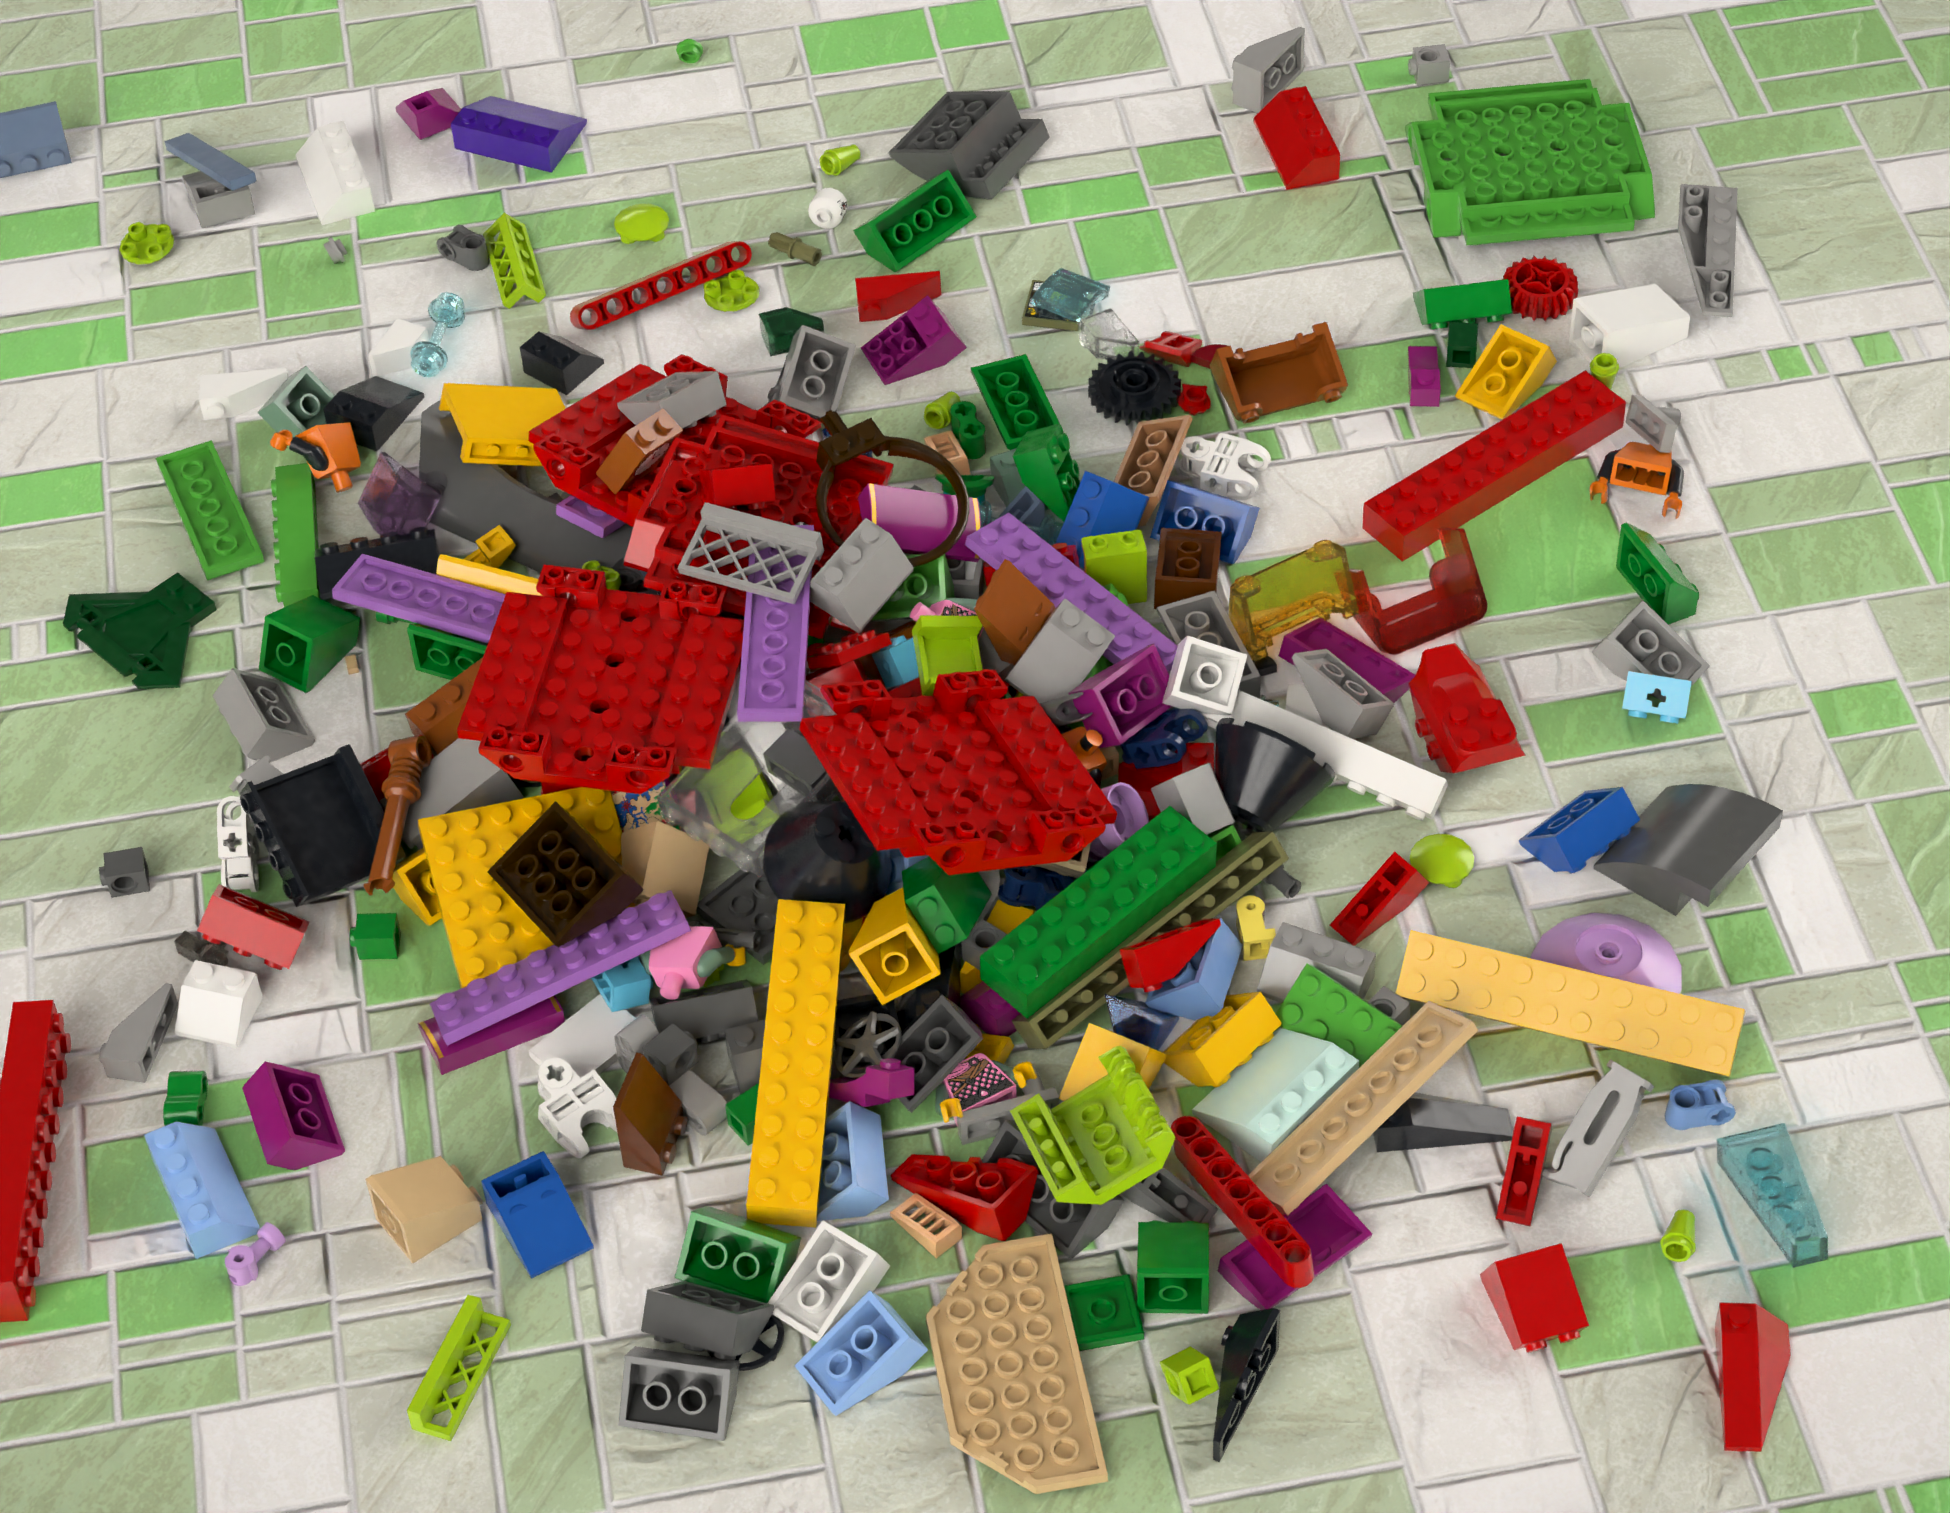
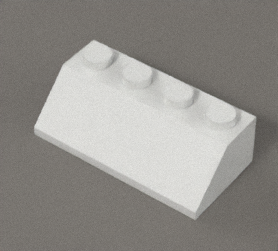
[296,121,375,225]

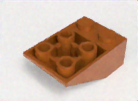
[974,559,1055,665]

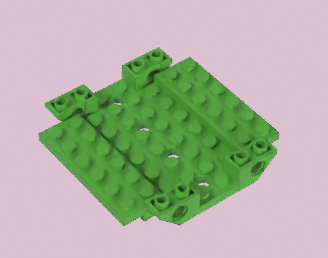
[1405,79,1655,246]

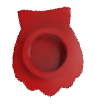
[1178,384,1211,416]

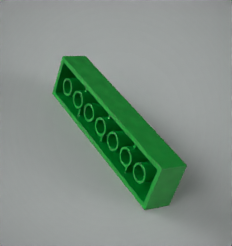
[980,806,1217,1019]

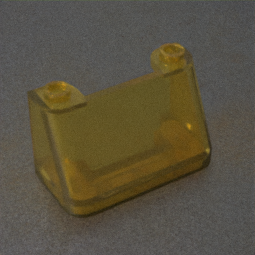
[1228,540,1359,661]

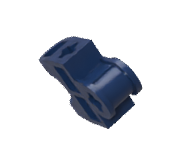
[1120,709,1208,769]
[997,866,1088,911]

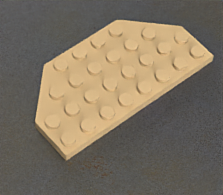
[926,1233,1108,1494]

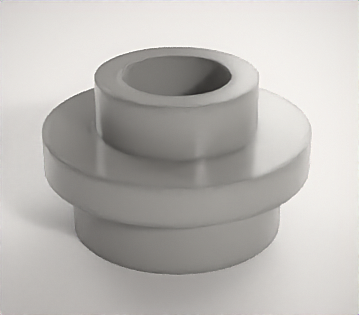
[323,237,347,264]

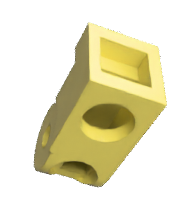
[1236,895,1276,961]

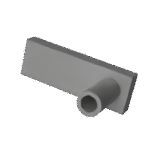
[1625,395,1681,453]
[957,1067,1059,1145]

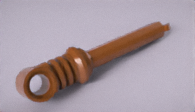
[363,736,432,896]

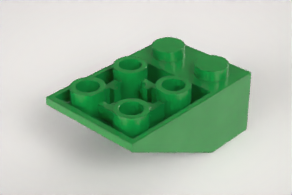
[1013,424,1080,522]

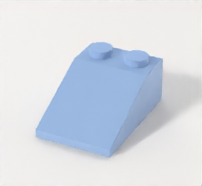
[795,1290,928,1416]

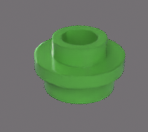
[676,39,703,63]

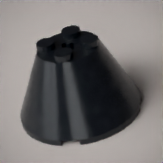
[1215,718,1335,834]
[763,800,892,924]

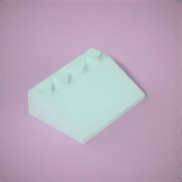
[1192,1027,1359,1162]

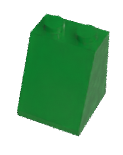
[259,595,360,693]
[901,856,992,954]
[1137,1220,1209,1314]

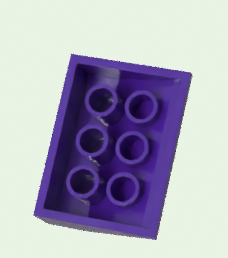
[451,96,587,173]

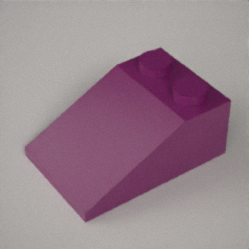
[1068,644,1172,748]

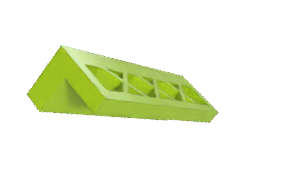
[483,212,546,309]
[407,1294,511,1441]

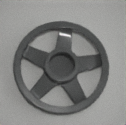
[835,1012,902,1079]

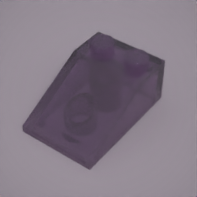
[358,452,441,535]

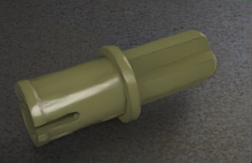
[768,232,822,266]

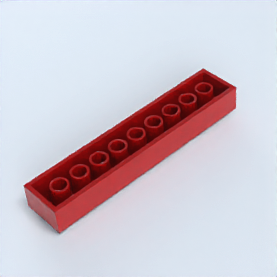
[1362,370,1626,562]
[0,1000,71,1322]

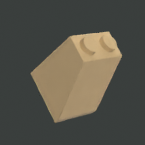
[621,821,710,918]
[365,1156,483,1263]

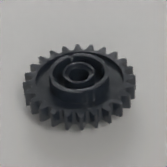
[1088,351,1181,426]

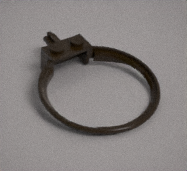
[816,410,969,567]

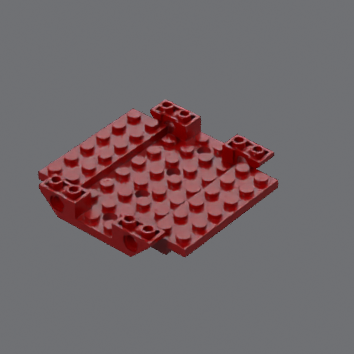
[528,354,822,527]
[623,414,894,639]
[457,564,744,794]
[799,669,1117,875]

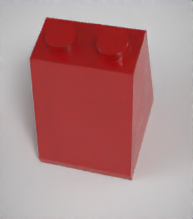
[1480,1243,1589,1353]

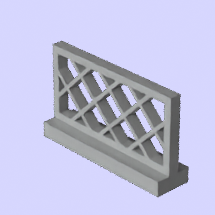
[678,502,824,604]

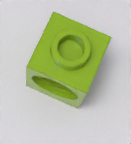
[1160,1346,1219,1405]

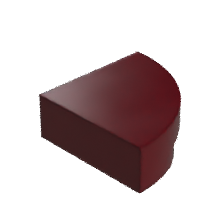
[1191,344,1227,369]

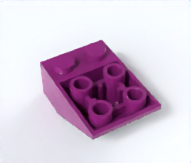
[861,295,967,385]

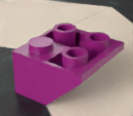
[395,88,461,140]

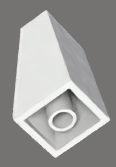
[1569,284,1690,368]

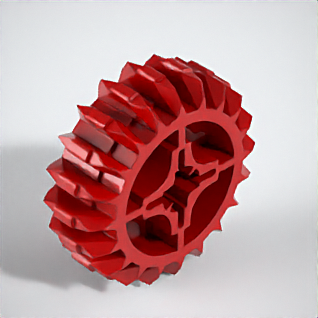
[1502,255,1578,322]

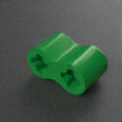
[950,401,986,460]
[163,1071,208,1126]

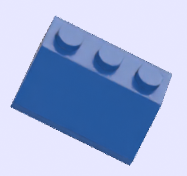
[1055,471,1149,569]
[1150,480,1260,564]
[1518,787,1640,874]

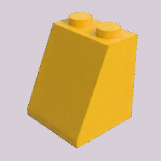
[849,887,941,1005]
[1059,1023,1167,1101]

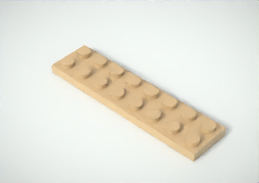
[1248,1001,1478,1216]

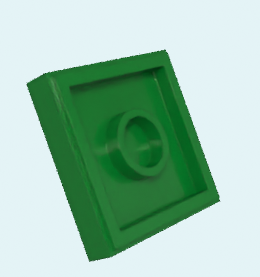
[1064,1274,1144,1351]

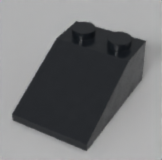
[323,376,424,451]

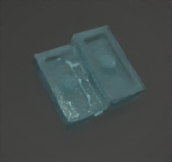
[1030,268,1110,323]

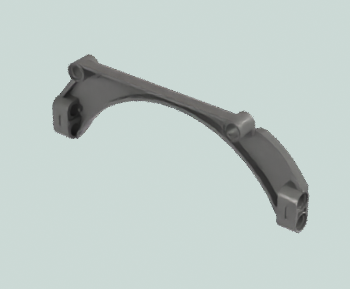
[417,401,644,592]

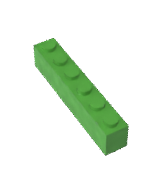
[271,463,321,607]

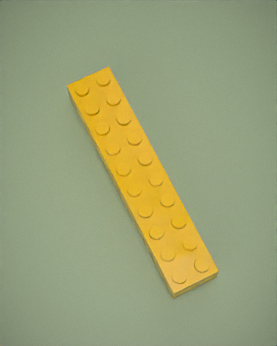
[746,899,845,1228]
[1395,930,1745,1077]

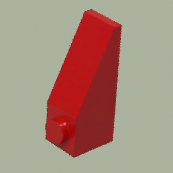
[855,271,942,322]
[1330,851,1429,946]
[1119,919,1221,992]
[1496,1116,1552,1226]

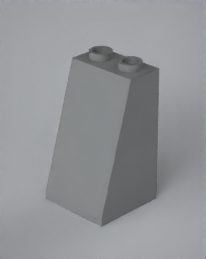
[380,738,524,850]

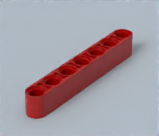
[570,241,752,330]
[1171,1116,1314,1288]

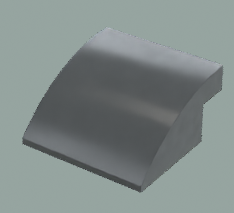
[889,91,1050,199]
[1593,784,1783,916]

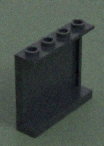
[240,744,406,907]

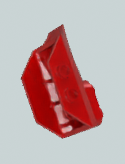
[1409,643,1526,774]

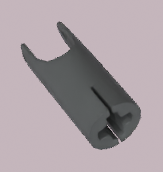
[1040,692,1093,728]

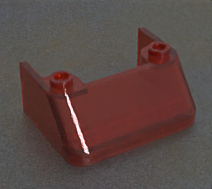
[1337,527,1488,655]

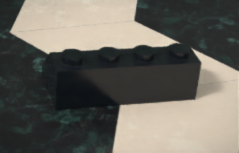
[315,527,440,600]

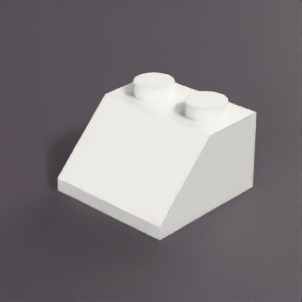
[1162,635,1247,716]
[175,960,263,1048]

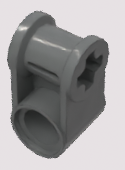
[436,224,490,271]

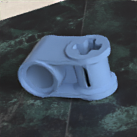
[1665,1079,1736,1130]

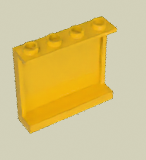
[439,383,566,466]

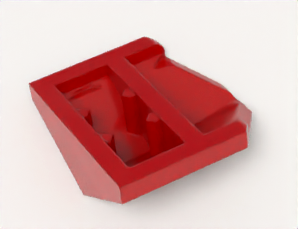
[1139,331,1202,367]

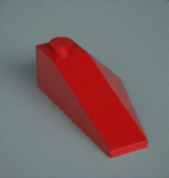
[890,1154,1038,1242]
[1715,1302,1791,1452]

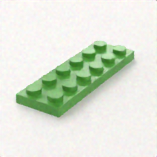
[156,440,265,580]

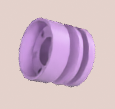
[1088,782,1149,863]

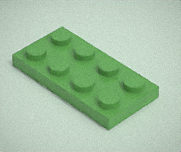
[1276,963,1403,1068]

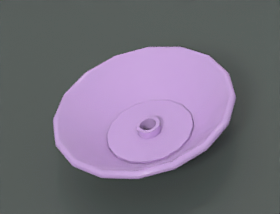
[1531,913,1682,994]

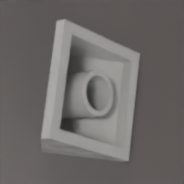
[1150,763,1235,835]

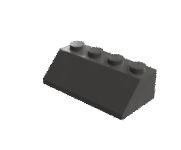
[981,1120,1125,1258]

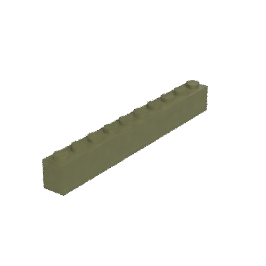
[1012,831,1289,1049]

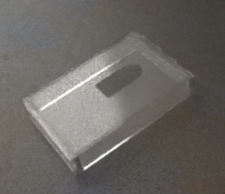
[657,680,839,877]

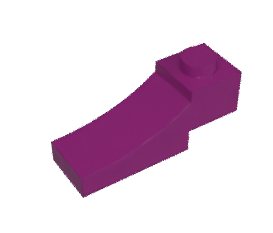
[1408,346,1441,407]
[829,1058,914,1107]

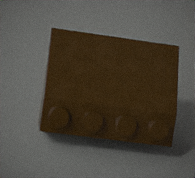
[487,801,644,947]

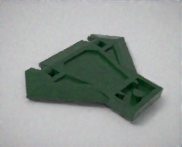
[63,572,217,689]

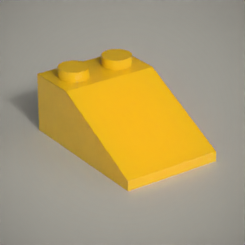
[1455,324,1557,420]

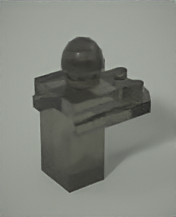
[174,931,229,966]

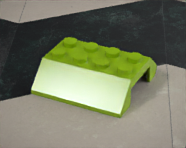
[1010,1046,1175,1205]

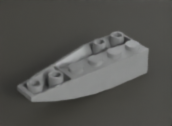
[1678,184,1738,317]

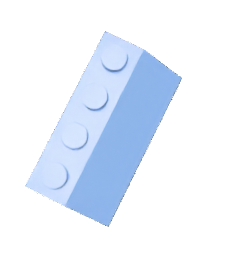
[144,1122,260,1259]

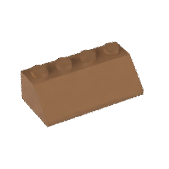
[1114,415,1193,527]

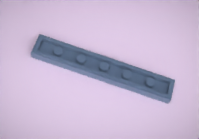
[164,133,257,191]

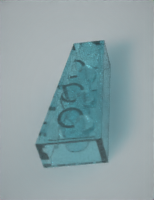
[1716,1123,1828,1268]

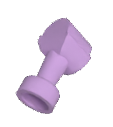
[224,1222,286,1286]

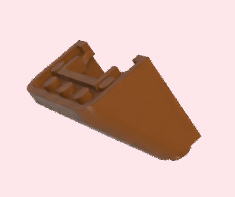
[1210,322,1348,424]

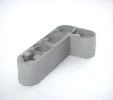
[614,1015,728,1136]

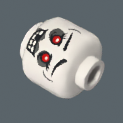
[808,188,848,229]

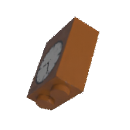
[596,408,683,495]

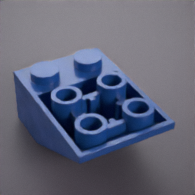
[481,1151,594,1279]

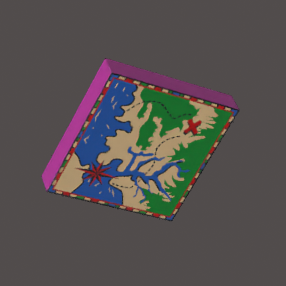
[611,778,688,833]

